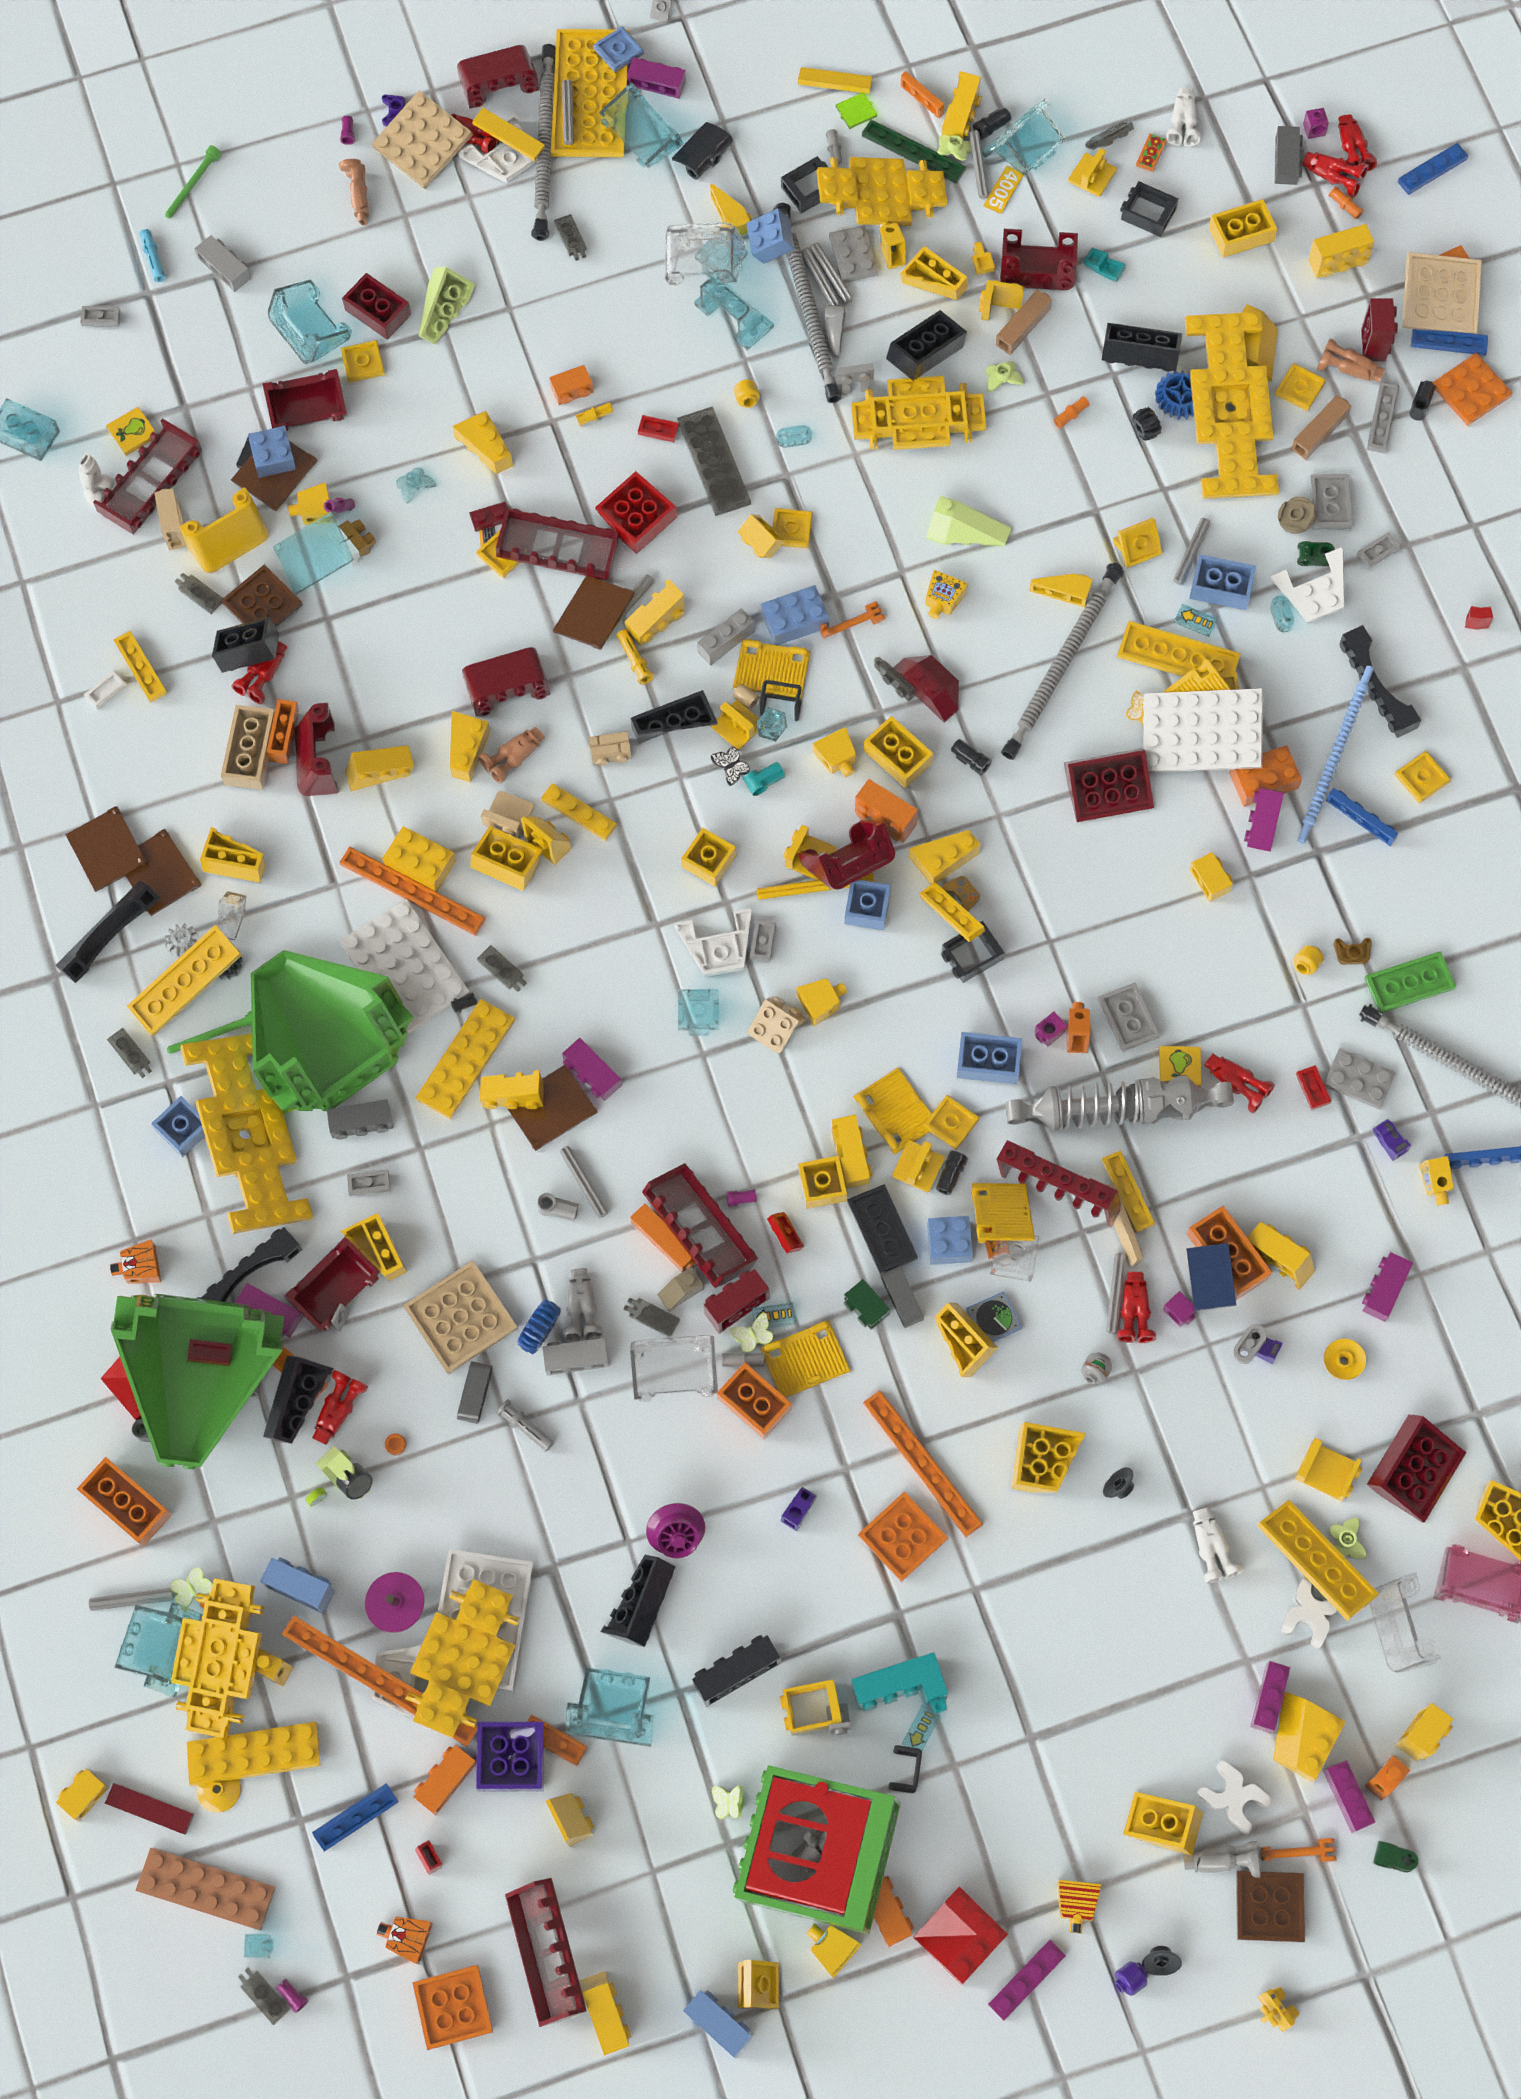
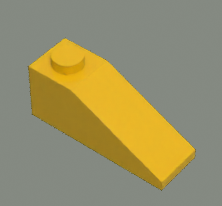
[710,184,752,239]
[1029,573,1093,607]

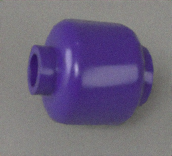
[1114,1961,1149,1996]

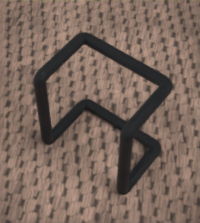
[760,680,802,721]
[888,1745,922,1794]

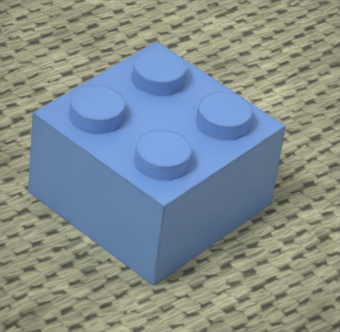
[746,208,795,264]
[248,426,296,478]
[844,880,891,930]
[151,1096,205,1158]
[927,1216,973,1265]

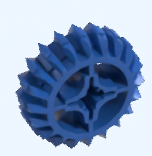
[1155,370,1194,420]
[517,1299,561,1354]

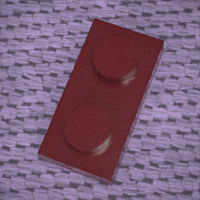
[469,502,508,532]

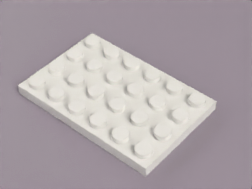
[1143,689,1263,772]
[339,899,470,1033]
[438,1549,533,1691]

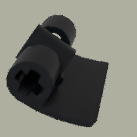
[672,122,733,180]

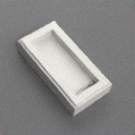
[84,670,127,710]

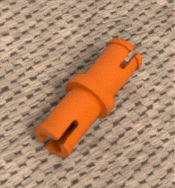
[1328,186,1364,220]
[1053,396,1090,429]

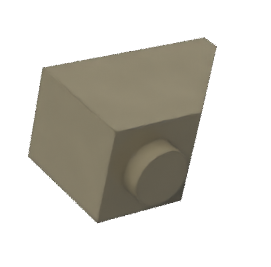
[657,1267,704,1312]

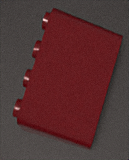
[457,45,539,109]
[1000,228,1078,291]
[462,647,550,717]

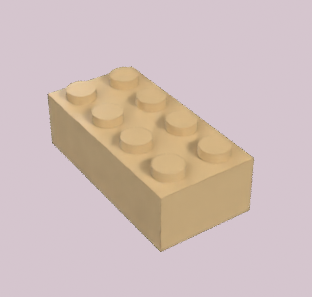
[221,705,275,790]

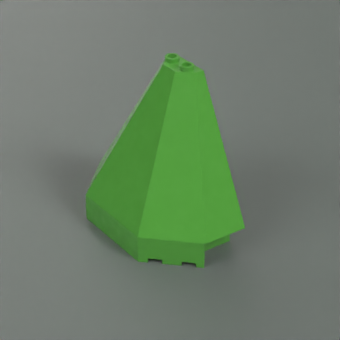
[251,950,414,1111]
[110,1294,284,1470]

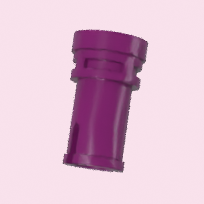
[340,116,355,145]
[726,1189,757,1207]
[276,1979,309,2013]

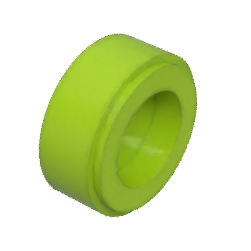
[306,1487,327,1507]

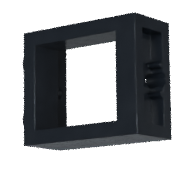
[781,156,828,214]
[1120,181,1179,237]
[941,921,1005,983]

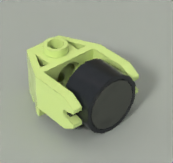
[315,1446,373,1500]

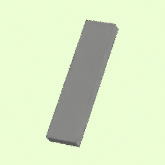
[1366,382,1399,454]

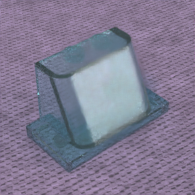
[982,98,1066,175]
[695,278,774,351]
[114,1602,203,1698]
[566,1668,654,1747]

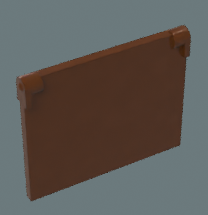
[231,441,318,511]
[553,576,635,650]
[65,806,148,892]
[125,829,202,916]
[508,1065,598,1151]

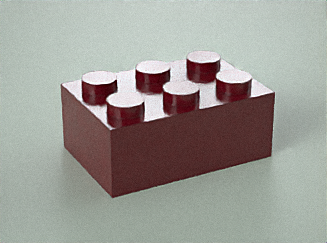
[342,273,411,340]
[1361,298,1398,362]
[703,1269,770,1334]

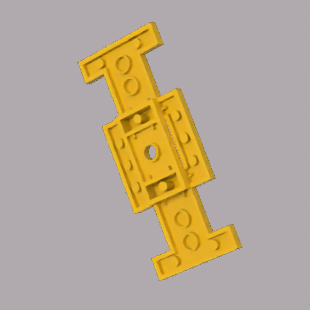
[1185,312,1279,499]
[180,1033,313,1234]

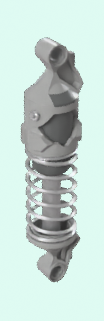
[1005,1075,1234,1131]

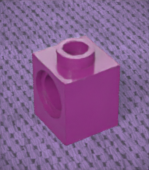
[1303,108,1329,139]
[1034,1011,1067,1047]
[1163,1291,1196,1327]

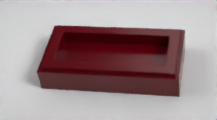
[187,1339,232,1366]

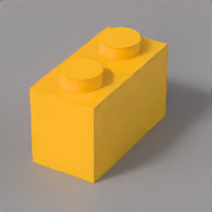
[737,514,785,558]
[1189,852,1233,902]
[56,1769,109,1822]

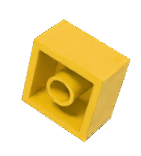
[681,827,737,887]
[798,1156,847,1209]

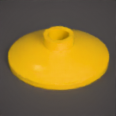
[1324,1339,1366,1380]
[197,1779,241,1813]

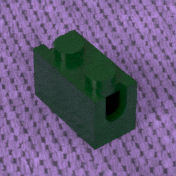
[844,1279,890,1330]

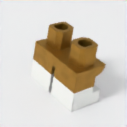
[329,519,376,566]

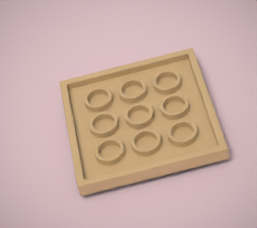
[371,90,473,190]
[1402,252,1482,334]
[403,1260,518,1374]

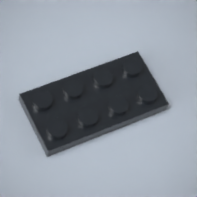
[847,1184,918,1274]

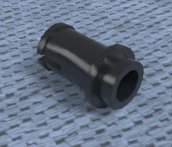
[450,992,477,1013]

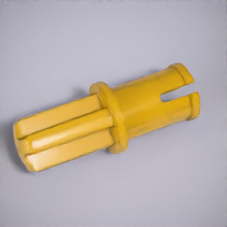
[576,403,614,426]

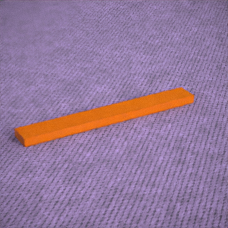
[339,846,486,936]
[863,1390,983,1538]

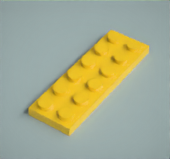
[1117,621,1241,677]
[127,925,242,1036]
[415,999,515,1120]
[1258,1500,1379,1621]
[187,1721,321,1786]

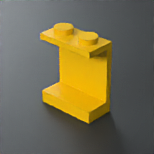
[1295,1438,1362,1502]

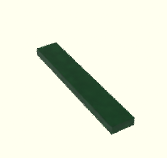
[862,119,966,184]

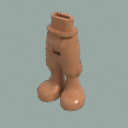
[339,159,369,225]
[1317,338,1385,383]
[478,727,545,783]

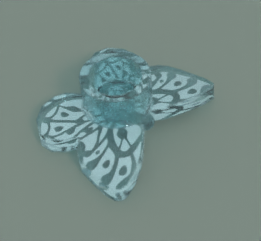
[396,467,437,503]

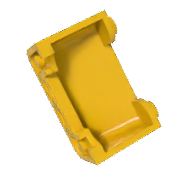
[179,487,269,573]

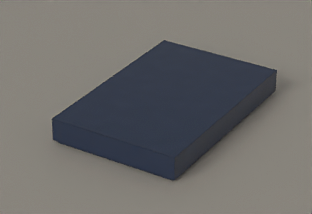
[1186,1243,1237,1311]

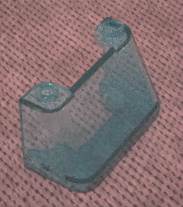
[599,82,684,168]
[268,279,352,364]

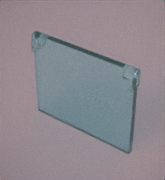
[273,512,354,595]

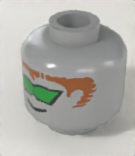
[1081,1352,1112,1384]

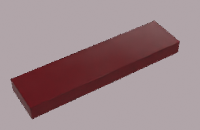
[104,1783,194,1835]

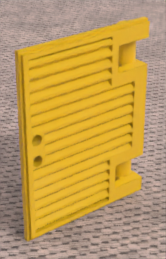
[733,639,811,699]
[1164,658,1231,693]
[853,1067,932,1155]
[971,1183,1035,1243]
[760,1320,851,1398]

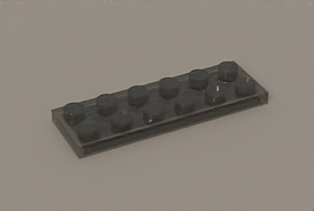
[677,406,751,516]

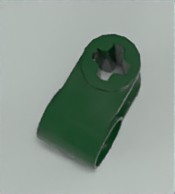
[1297,541,1335,567]
[1373,1841,1418,1873]

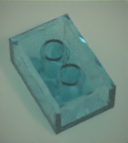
[0,398,60,461]

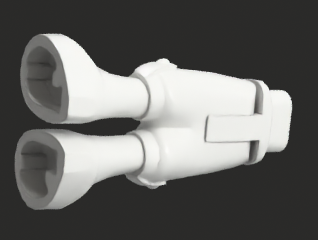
[1166,88,1201,147]
[78,453,113,507]
[1193,1508,1244,1584]

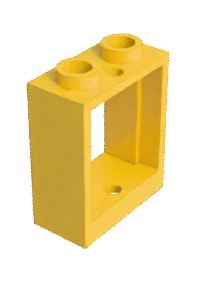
[780,1679,843,1735]

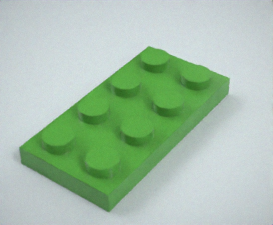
[1365,951,1456,1013]

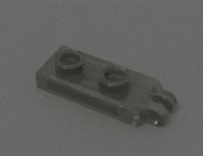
[1085,120,1134,150]
[554,214,587,261]
[175,573,223,615]
[874,657,915,702]
[477,945,527,992]
[107,1028,152,1078]
[623,1298,681,1338]
[238,1967,291,2025]

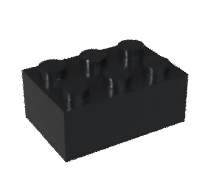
[212,617,279,673]

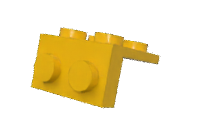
[979,280,1024,321]
[783,825,836,880]

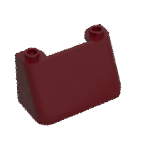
[262,369,347,431]
[295,702,338,796]
[797,820,895,890]
[284,1237,380,1331]

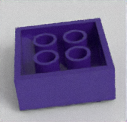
[476,1722,544,1792]

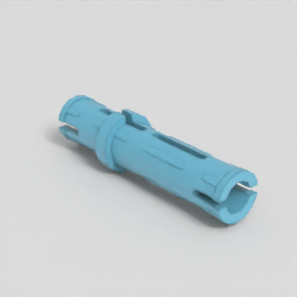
[139,229,166,282]

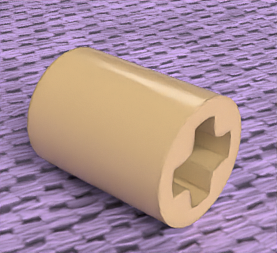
[733,684,760,710]

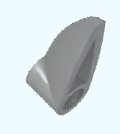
[825,305,845,357]

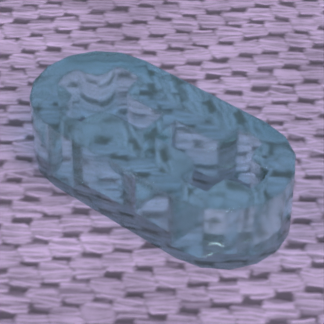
[776,425,812,448]
[1270,596,1294,632]

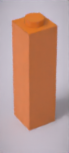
[630,1203,696,1272]

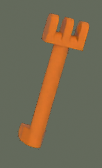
[820,601,886,639]
[1260,1838,1337,1862]

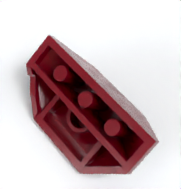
[890,655,959,723]

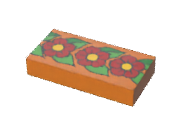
[1136,133,1167,172]

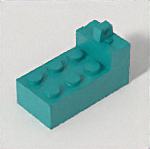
[851,1652,948,1714]

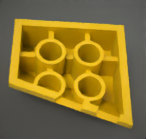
[1242,304,1278,382]
[1011,1422,1086,1493]
[1474,1480,1521,1561]
[1273,1692,1346,1782]

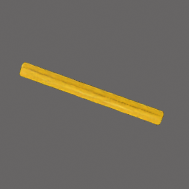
[756,873,874,900]

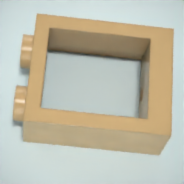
[154,488,187,550]

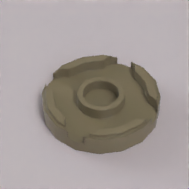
[1278,497,1317,534]

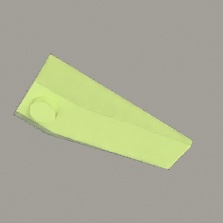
[419,267,475,344]
[927,496,1012,546]

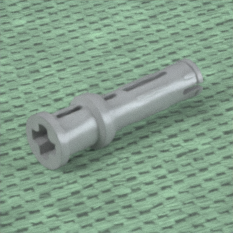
[496,1399,554,1452]

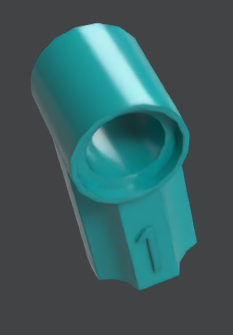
[743,762,785,796]

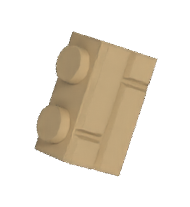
[589,731,632,766]

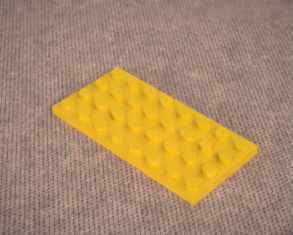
[551,29,629,157]

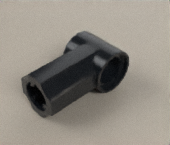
[1409,380,1436,421]

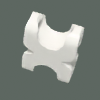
[1281,1576,1337,1649]
[1197,1761,1272,1834]

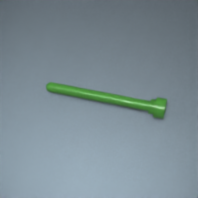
[165,145,222,218]
[167,1011,252,1054]

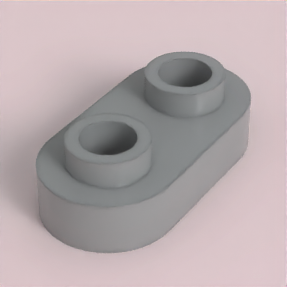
[1234,1324,1267,1364]

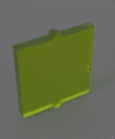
[835,93,877,129]

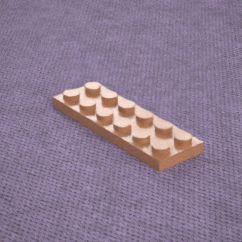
[135,1847,276,1931]

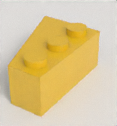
[942,71,982,140]
[452,411,513,474]
[625,579,685,646]
[450,711,491,782]
[345,745,414,791]
[200,826,266,883]
[480,1070,544,1109]
[832,1114,873,1189]
[1247,1221,1315,1290]
[934,1302,998,1378]

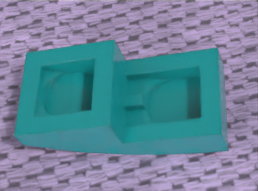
[1083,248,1126,282]

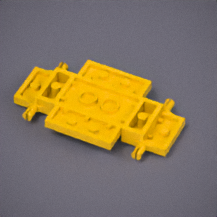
[817,157,947,226]
[851,376,986,450]
[171,1578,265,1738]
[405,1579,520,1739]

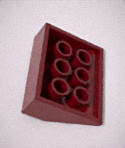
[1064,748,1154,822]
[1366,1414,1467,1523]

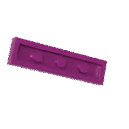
[988,1940,1066,2021]

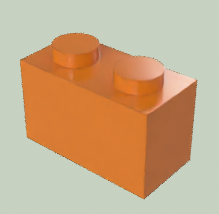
[549,365,594,405]

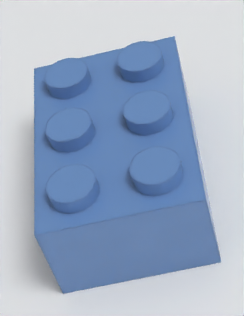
[1189,554,1256,610]
[761,585,829,646]
[956,1032,1022,1084]
[260,1557,335,1614]
[683,1990,752,2058]

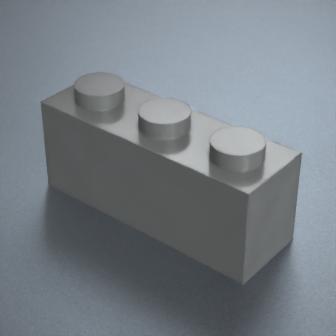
[1274,126,1303,185]
[327,1099,393,1140]

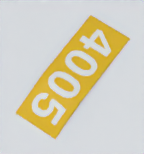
[983,166,1024,214]

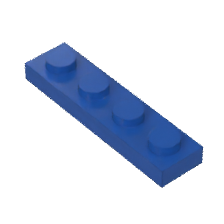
[1398,143,1469,195]
[1410,329,1488,356]
[1326,787,1398,847]
[1443,1146,1521,1169]
[312,1783,399,1852]

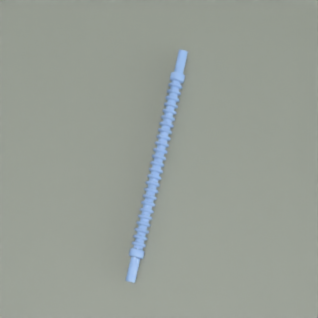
[1297,666,1374,844]

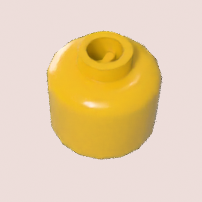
[734,379,760,408]
[1294,945,1324,975]

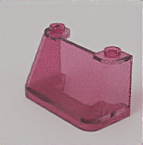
[1433,1544,1521,1624]

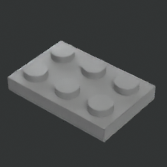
[829,225,878,283]
[1310,474,1353,529]
[1098,983,1160,1052]
[1324,1048,1396,1110]

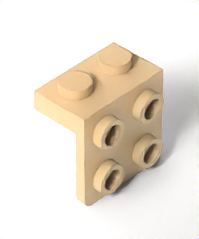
[481,791,534,838]
[748,996,806,1053]

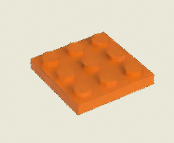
[1433,353,1513,426]
[858,1491,948,1583]
[412,1965,493,2050]

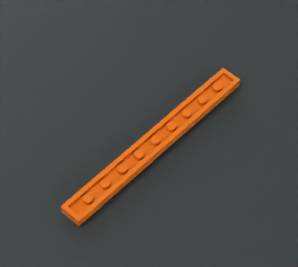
[282,1615,478,1747]

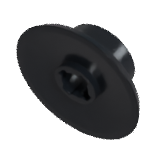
[1103,1467,1134,1499]
[1142,1946,1182,1976]

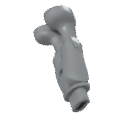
[563,1268,602,1339]
[1184,1841,1260,1878]

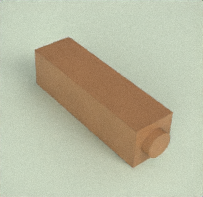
[996,289,1052,355]
[1291,395,1352,460]

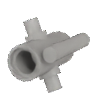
[791,1830,827,1873]

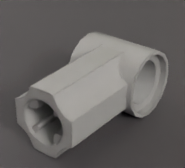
[537,1193,579,1222]

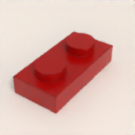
[638,415,679,443]
[1296,1065,1332,1111]
[767,1212,805,1254]

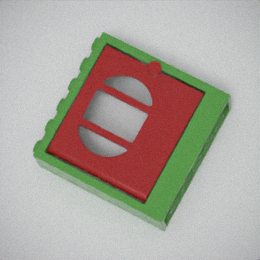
[733,1765,901,1935]

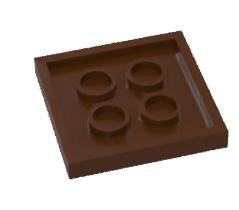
[221,564,303,627]
[1236,1871,1305,1942]

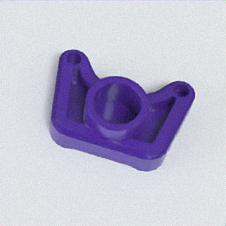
[382,94,406,127]

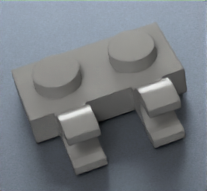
[835,363,874,394]

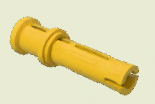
[616,629,655,685]

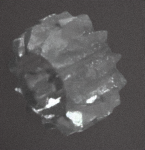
[165,923,199,957]

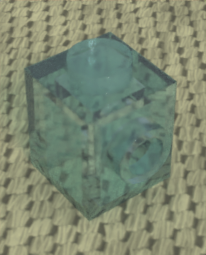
[757,707,787,742]
[244,1934,274,1958]

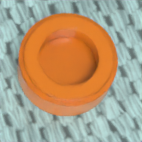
[385,1433,406,1456]

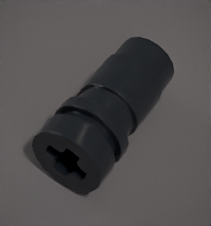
[973,108,1012,140]
[951,739,992,776]
[936,1150,968,1195]

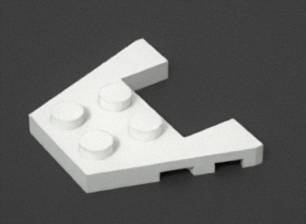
[459,114,535,183]
[1270,547,1345,623]
[675,908,752,977]
[370,1645,421,1719]

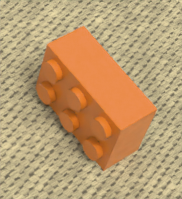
[1229,745,1302,807]
[855,779,918,843]
[717,1362,792,1439]

